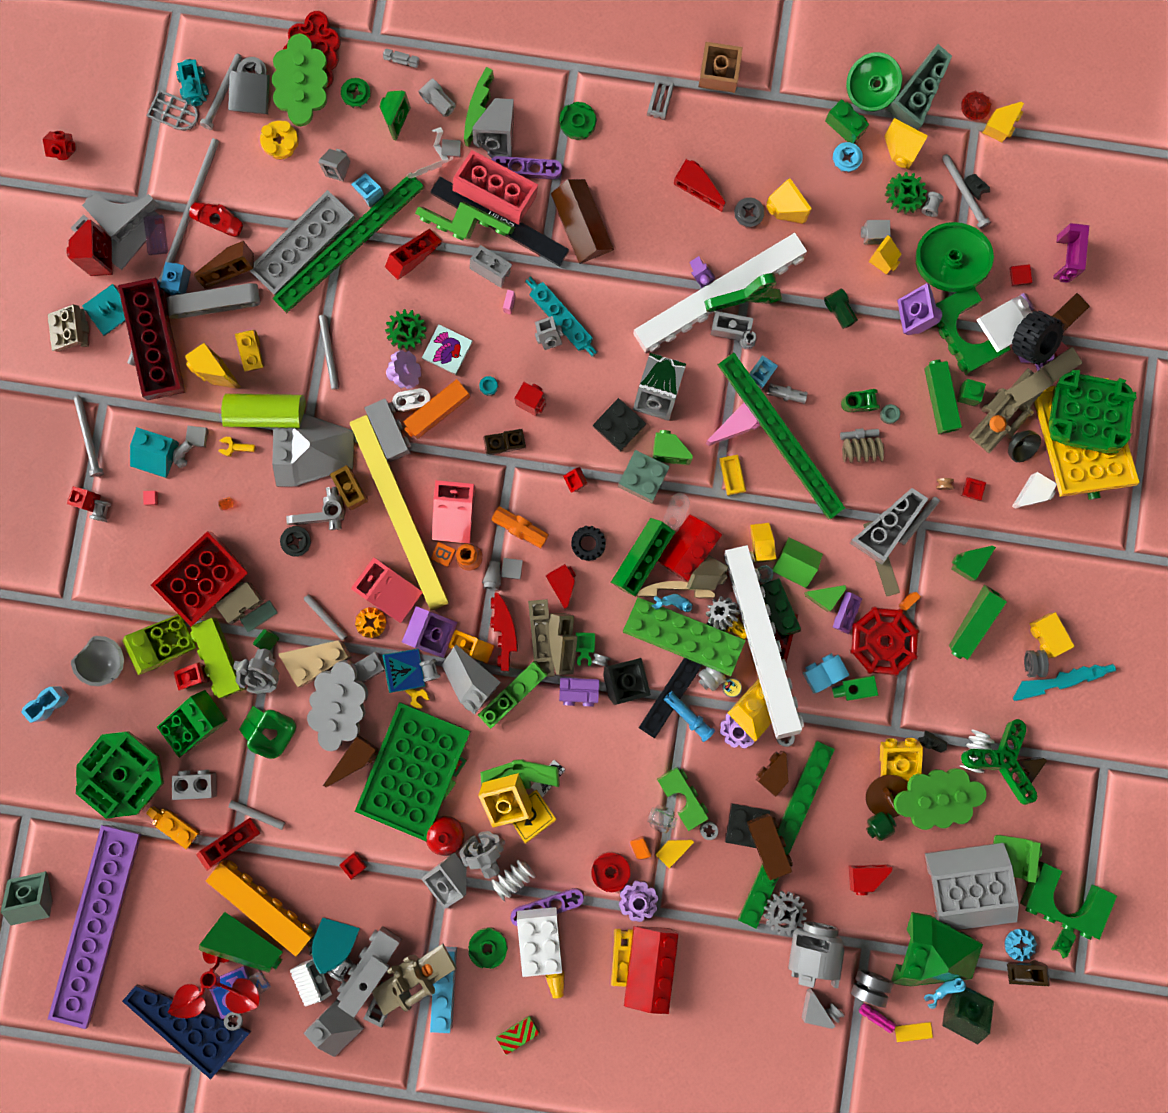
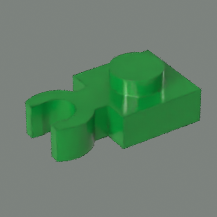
[576,632,595,666]

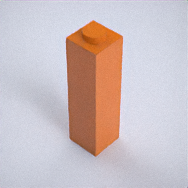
[403,379,470,440]

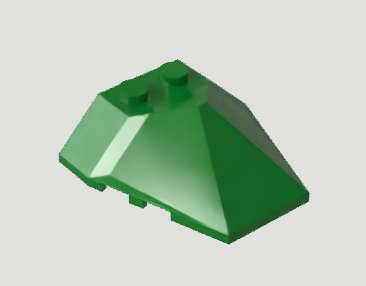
[891,912,983,987]

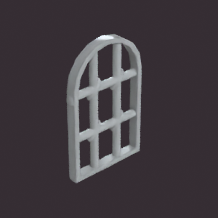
[146,90,199,131]

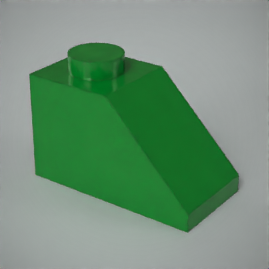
[951,545,996,581]

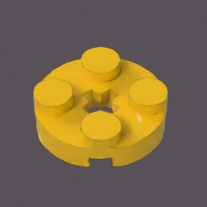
[260,121,299,159]

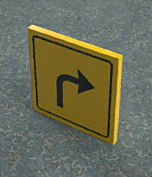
[512,789,557,844]

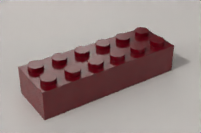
[118,277,186,400]

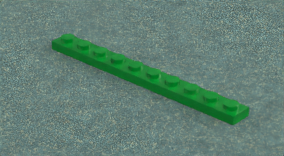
[273,172,424,314]
[717,353,845,519]
[738,741,835,929]

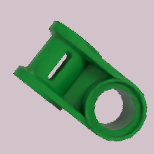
[841,389,880,412]

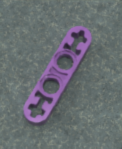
[491,156,562,179]
[510,888,584,926]

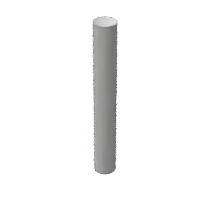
[899,497,940,545]
[304,594,348,641]
[228,800,285,830]

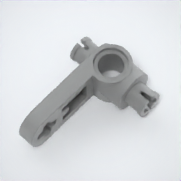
[286,487,345,530]

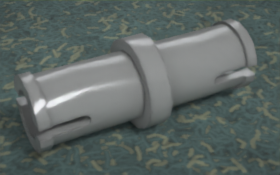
[767,383,808,404]

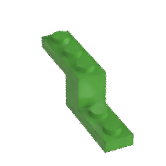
[415,202,515,240]

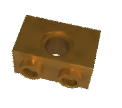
[330,465,368,511]

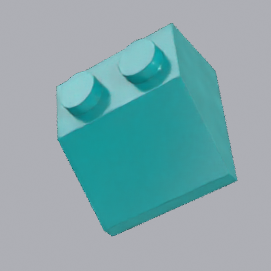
[130,427,179,478]

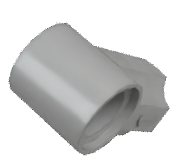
[418,78,456,117]

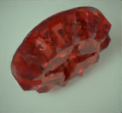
[961,90,992,121]

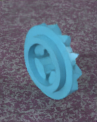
[832,142,863,173]
[1005,929,1037,962]

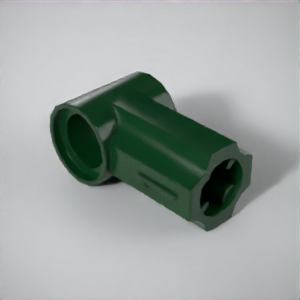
[824,288,858,329]

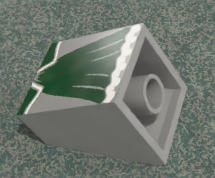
[633,353,686,421]

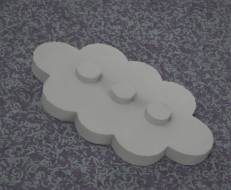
[307,660,368,751]

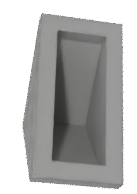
[801,988,835,1029]

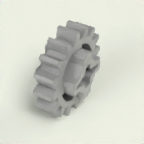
[764,891,807,936]

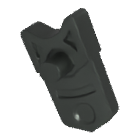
[964,174,990,200]
[918,731,948,753]

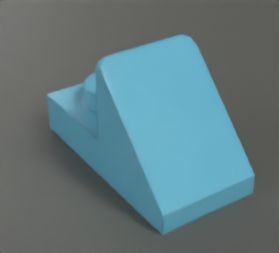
[351,173,384,207]
[749,355,778,390]

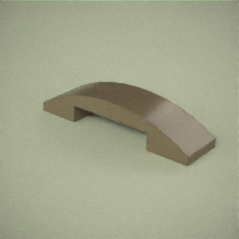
[528,599,555,677]

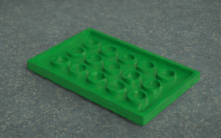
[354,702,471,841]

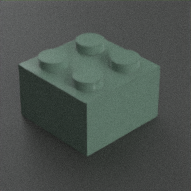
[618,450,670,503]

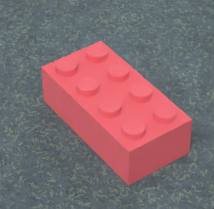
[453,150,538,225]

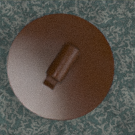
[866,775,908,818]

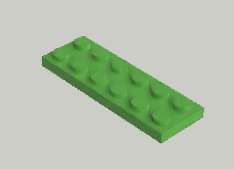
[623,597,746,676]

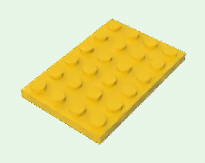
[1034,378,1139,497]

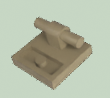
[48,304,89,352]

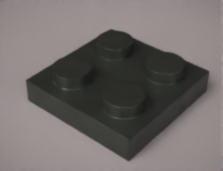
[593,398,646,452]
[725,803,770,848]

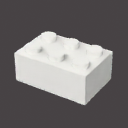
[517,907,562,977]

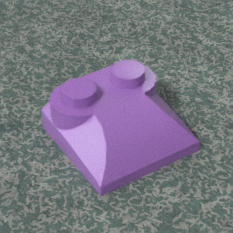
[897,283,942,335]

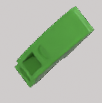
[478,661,548,729]

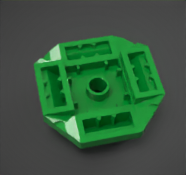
[76,731,164,819]

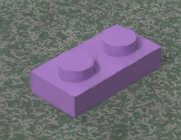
[833,592,862,634]

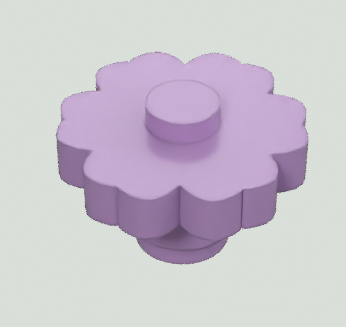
[386,350,421,389]
[720,713,754,748]
[619,880,658,922]

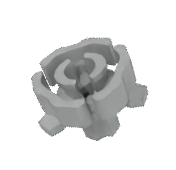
[233,649,279,694]
[459,831,505,879]

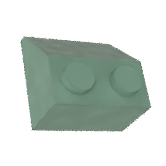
[1,871,52,926]

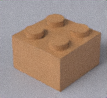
[698,42,743,93]

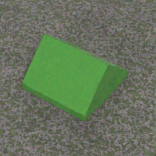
[772,537,823,588]

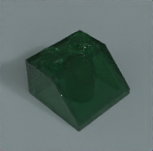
[942,987,994,1045]

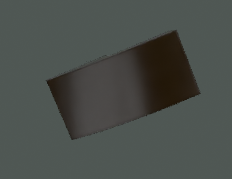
[483,429,526,455]

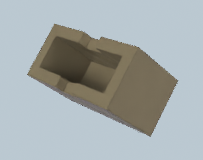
[215,582,264,624]

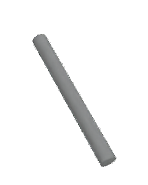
[319,315,339,390]

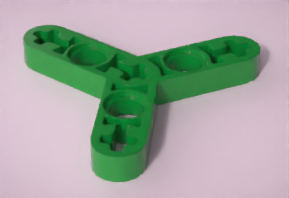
[704,273,782,312]
[961,719,1038,805]

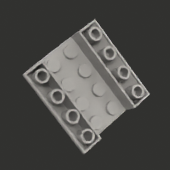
[925,843,1019,930]

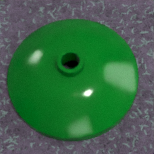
[846,52,903,112]

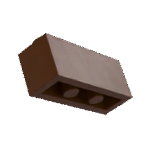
[747,814,793,880]

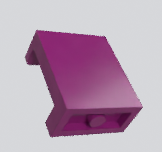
[1053,223,1089,283]

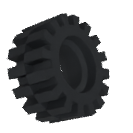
[571,526,606,561]

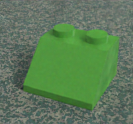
[652,430,693,465]

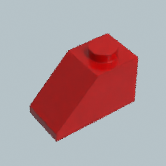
[545,564,576,609]
[849,864,892,896]

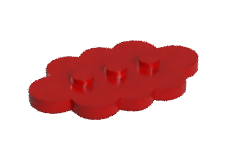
[283,11,341,88]

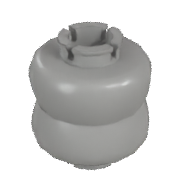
[698,667,726,691]

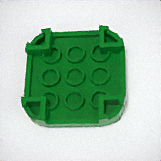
[1049,370,1137,453]

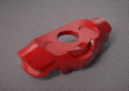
[189,202,243,237]

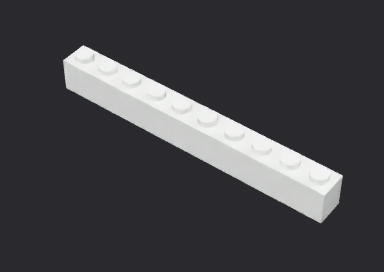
[634,233,807,353]
[724,545,804,739]

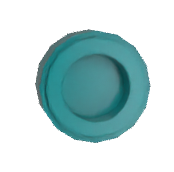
[479,376,498,396]

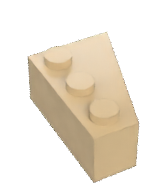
[278,640,352,687]

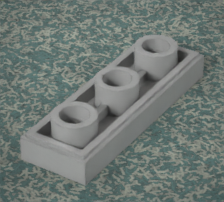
[338,955,390,1018]

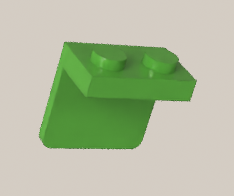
[993,835,1042,883]

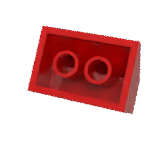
[66,220,113,276]
[657,515,722,582]

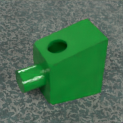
[832,675,878,701]

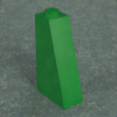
[949,585,1007,660]
[199,912,283,973]

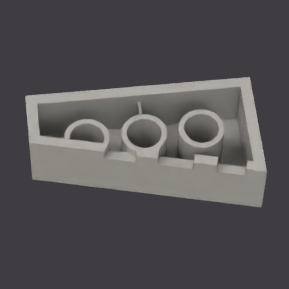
[850,488,928,565]

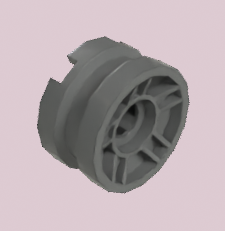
[1024,650,1049,677]

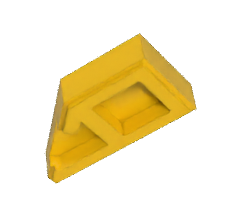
[655,839,694,869]

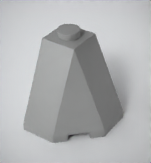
[472,98,514,158]

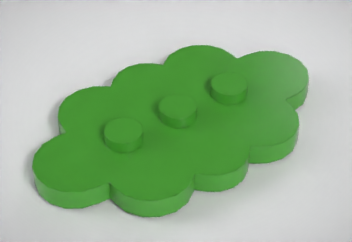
[271,34,329,127]
[894,768,986,830]

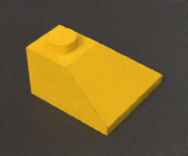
[884,118,928,169]
[766,178,812,224]

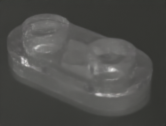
[663,493,690,530]

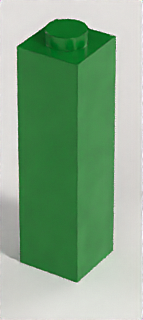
[924,359,962,434]

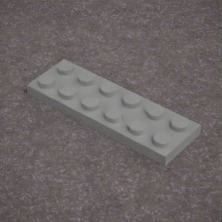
[249,190,355,295]

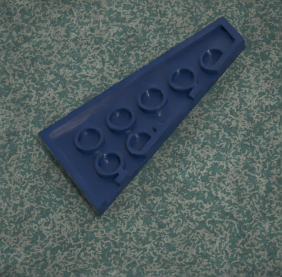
[122,984,251,1080]

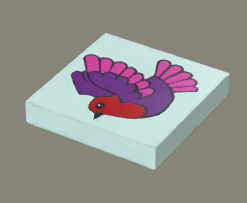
[422,325,473,375]

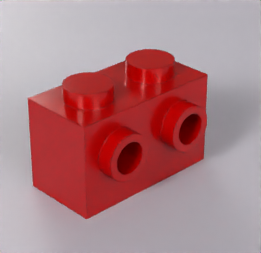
[514,382,546,416]

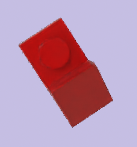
[67,486,101,512]
[174,662,209,691]

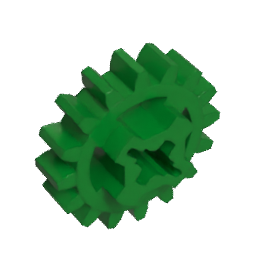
[885,172,927,214]
[385,309,427,351]

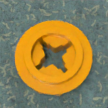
[355,607,386,638]

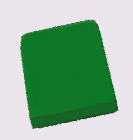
[253,629,279,650]

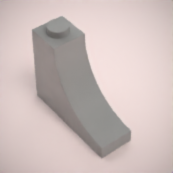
[82,193,160,243]

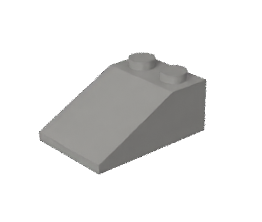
[442,645,501,715]

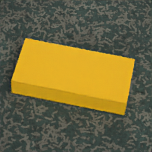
[719,454,746,496]

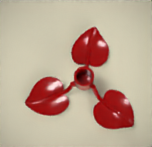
[168,952,260,1018]

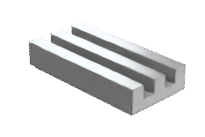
[647,78,674,120]

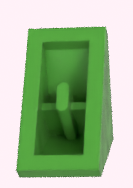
[804,585,846,612]

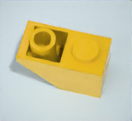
[982,102,1024,142]

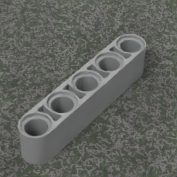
[166,283,260,319]

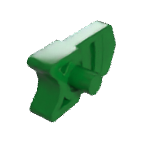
[1051,928,1076,959]

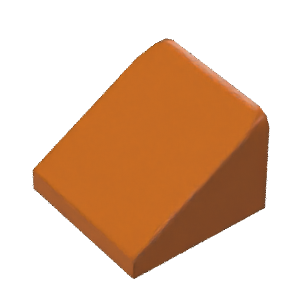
[630,836,651,859]

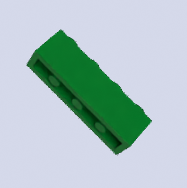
[611,518,676,597]

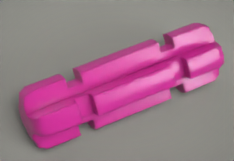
[859,1003,896,1033]

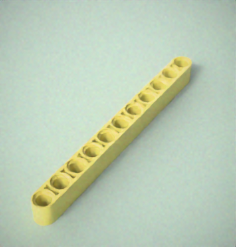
[350,415,449,611]

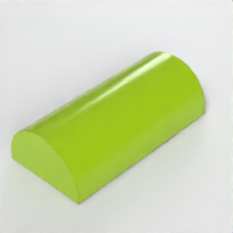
[221,394,306,428]

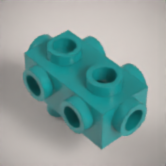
[176,59,209,106]

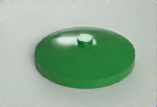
[915,222,994,292]

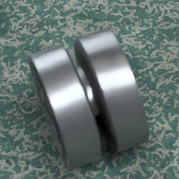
[851,969,893,1008]

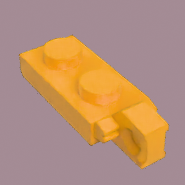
[146,806,199,849]

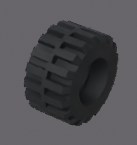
[1012,311,1064,365]

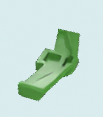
[480,759,560,789]

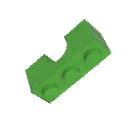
[657,767,709,831]

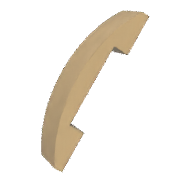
[637,581,715,598]

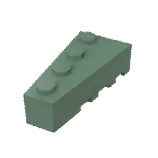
[886,44,952,130]

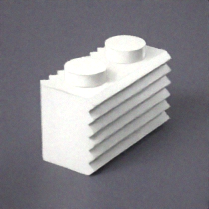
[290,959,332,1006]

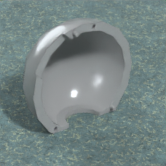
[71,636,124,686]

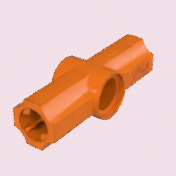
[491,506,549,549]

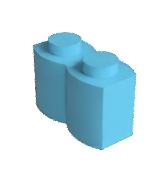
[803,653,849,693]
[21,686,69,723]

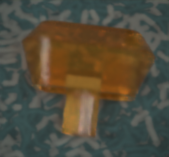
[218,497,234,511]

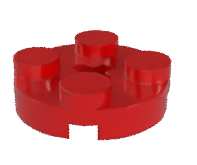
[591,852,630,893]

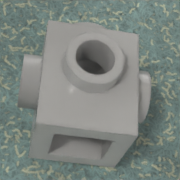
[535,316,564,350]

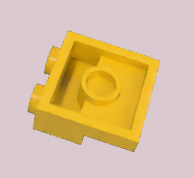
[879,738,923,782]

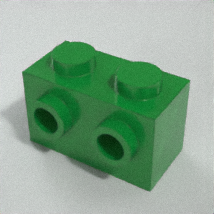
[825,99,869,144]

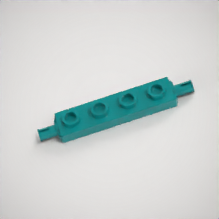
[525,277,598,357]

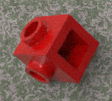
[42,131,76,160]

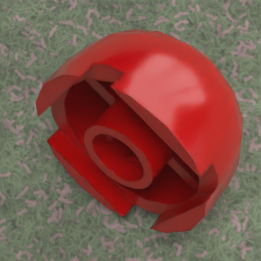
[426,816,465,856]

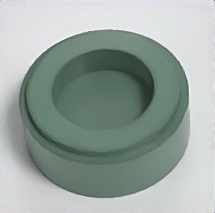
[880,404,900,424]

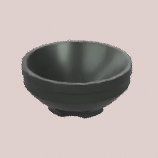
[1008,430,1041,463]

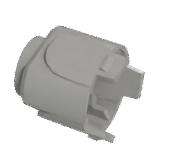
[788,922,844,988]

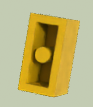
[1029,612,1075,658]

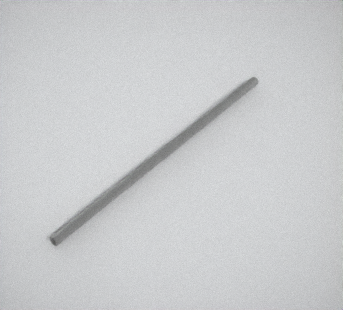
[127,138,219,366]

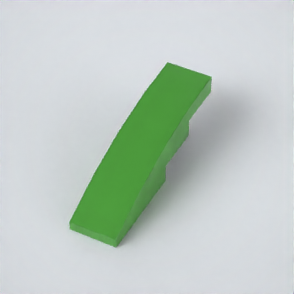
[464,67,494,147]

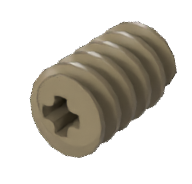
[842,437,884,463]

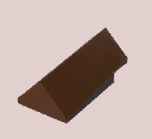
[551,179,614,264]

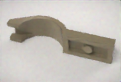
[1004,347,1083,408]

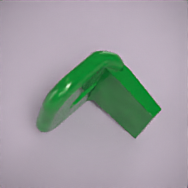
[239,706,296,759]

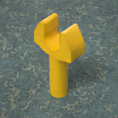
[218,437,256,457]
[404,689,429,708]

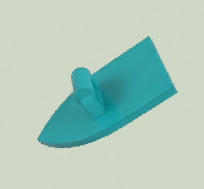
[312,917,360,974]

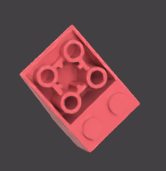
[432,480,476,544]
[351,557,423,623]

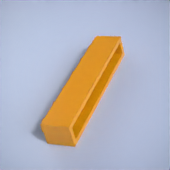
[206,860,315,956]

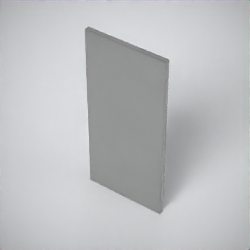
[111,211,164,270]

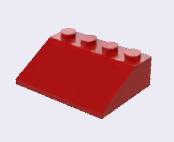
[151,531,248,627]

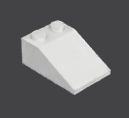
[977,295,1032,352]

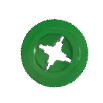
[341,78,371,108]

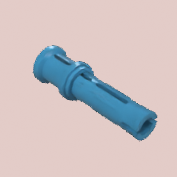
[664,691,715,742]

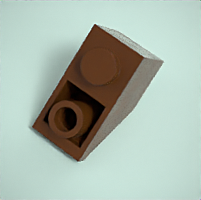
[756,751,789,797]

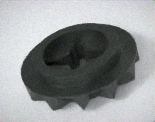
[280,526,311,557]

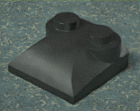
[603,658,651,705]

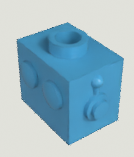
[160,262,191,296]

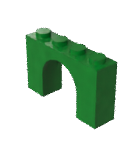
[936,288,1011,375]
[1020,861,1117,940]

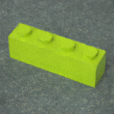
[190,618,245,698]

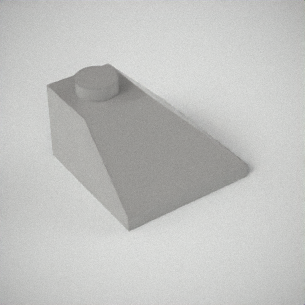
[421,852,467,909]
[304,1000,364,1057]

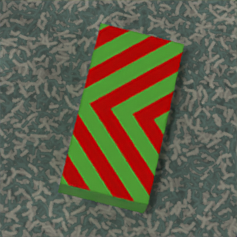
[496,1015,540,1055]

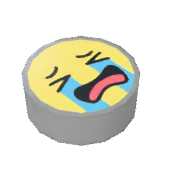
[722,678,742,697]

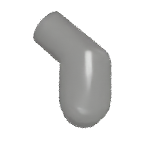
[173,440,193,468]

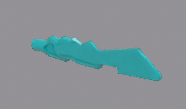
[1013,664,1116,701]

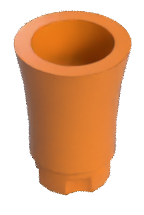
[456,544,483,571]

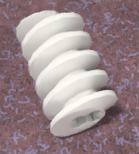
[960,730,995,773]
[492,860,536,902]

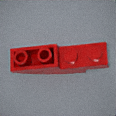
[490,593,518,671]

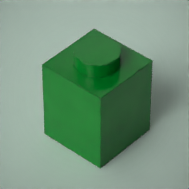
[957,379,986,406]

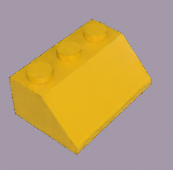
[185,343,241,389]
[728,678,772,741]

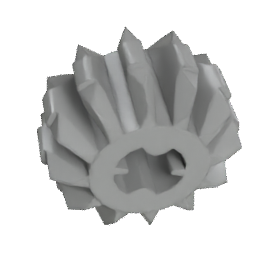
[706,597,740,630]

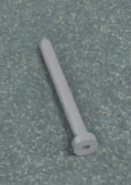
[200,53,242,130]
[942,154,991,229]
[74,396,104,477]

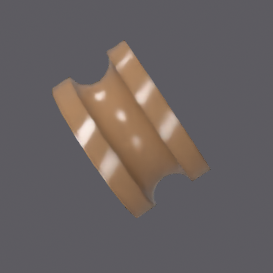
[936,478,954,490]

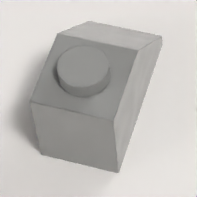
[318,149,351,182]

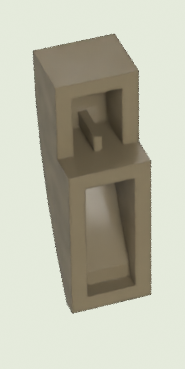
[549,613,577,675]

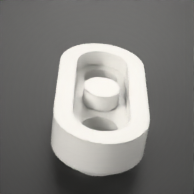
[392,388,431,412]

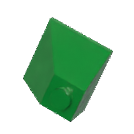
[380,91,411,141]

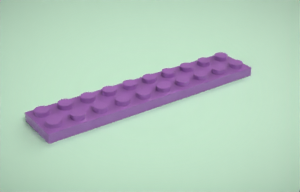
[48,824,141,1029]

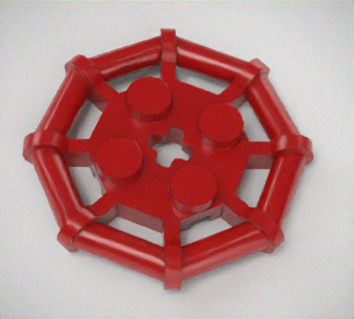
[850,606,920,677]

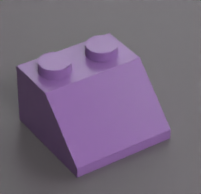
[402,606,457,658]

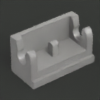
[470,245,512,288]

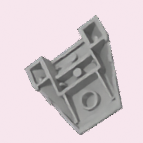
[272,414,354,487]

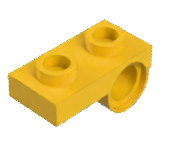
[235,330,264,371]

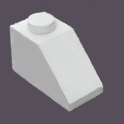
[1012,472,1057,508]

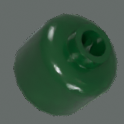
[866,812,897,841]

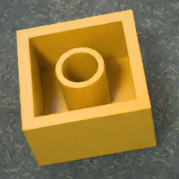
[478,773,532,827]

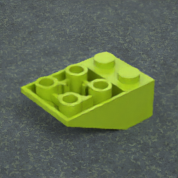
[122,614,196,676]

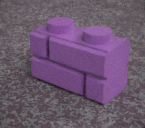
[559,678,599,707]

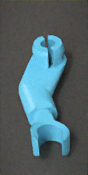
[652,594,693,612]
[924,978,966,1009]

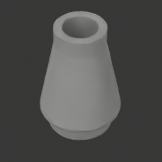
[482,561,501,590]

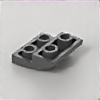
[228,71,270,114]

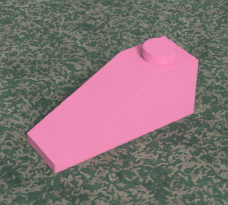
[706,403,760,446]

